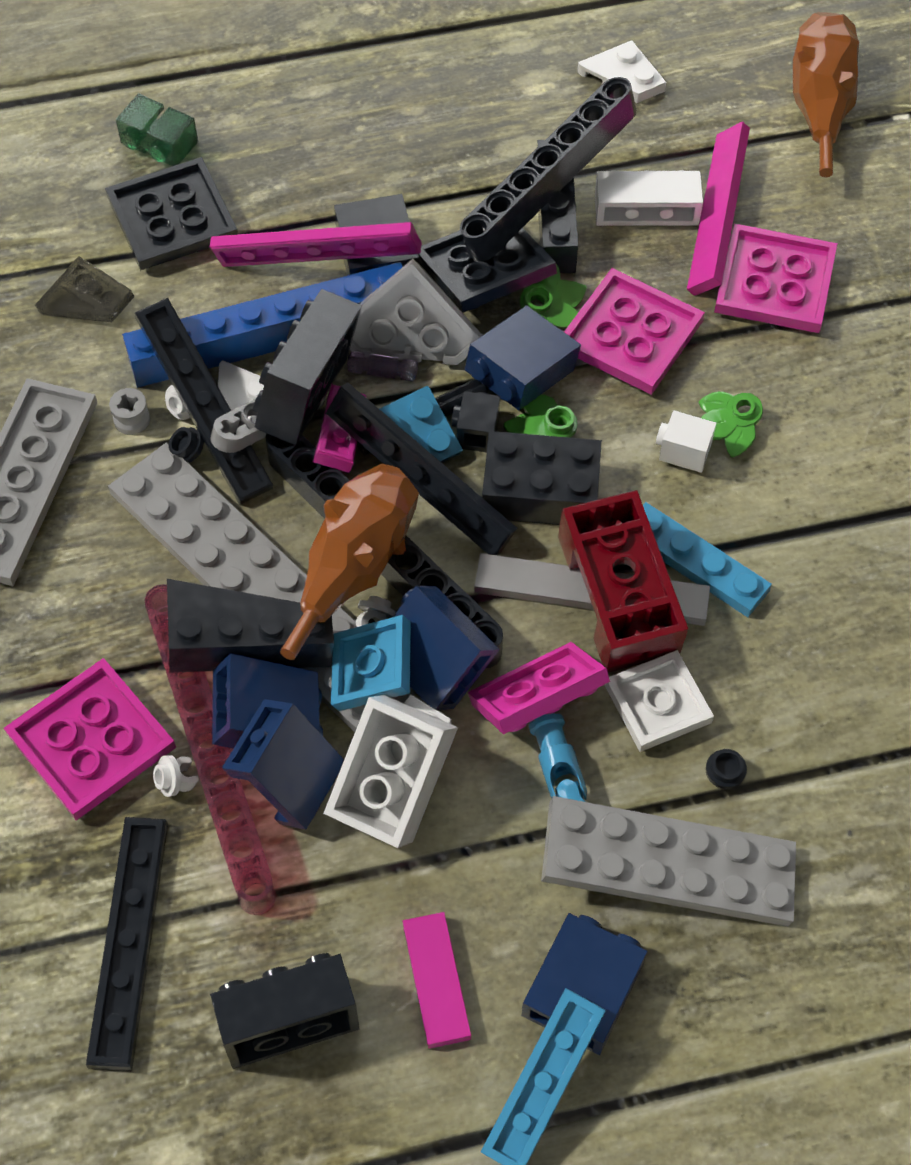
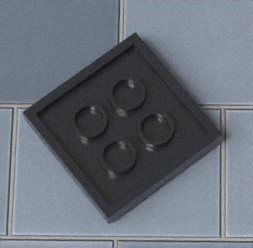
[105,157,238,271]
[418,228,557,313]

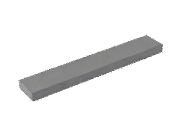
[474,553,710,626]

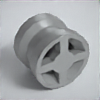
[109,388,150,435]

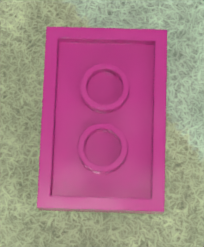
[468,642,610,735]

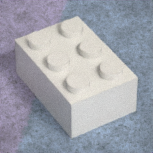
[323,695,458,848]

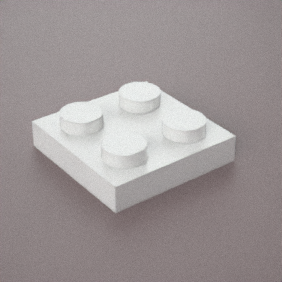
[605,650,714,752]

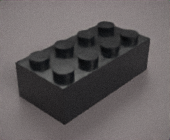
[253,289,362,445]

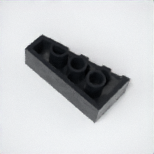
[167,579,334,673]

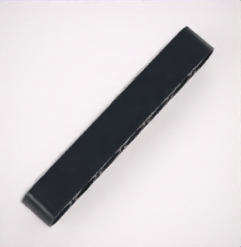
[460,77,636,261]

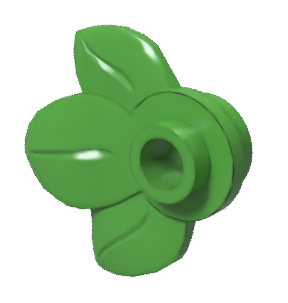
[519,264,587,328]
[699,391,763,458]
[504,394,578,438]

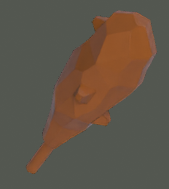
[793,12,860,178]
[280,464,419,660]

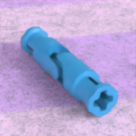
[529,713,587,802]

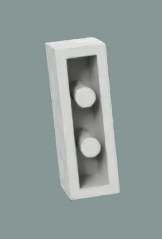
[595,170,703,226]

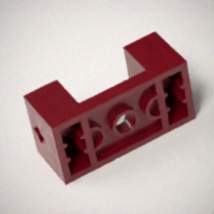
[558,490,688,673]

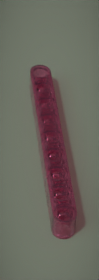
[144,584,276,915]

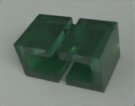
[116,93,198,166]

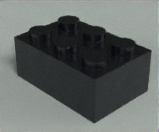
[482,431,602,525]
[210,953,360,1069]

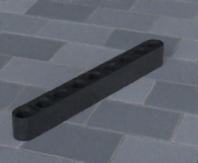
[265,433,503,669]

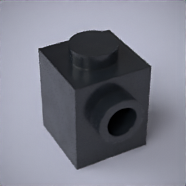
[452,391,500,453]

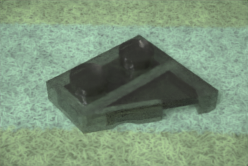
[35,256,135,323]

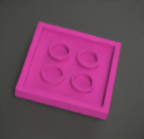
[714,223,837,333]
[564,268,705,395]
[4,658,176,821]

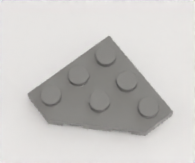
[350,259,483,365]

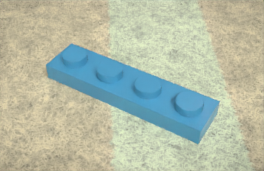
[643,502,772,617]
[481,988,607,1165]

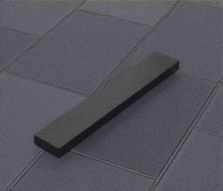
[135,298,273,505]
[325,383,518,556]
[86,817,168,1072]

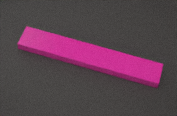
[687,121,750,296]
[209,222,422,267]

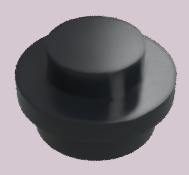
[169,427,204,463]
[705,749,747,789]

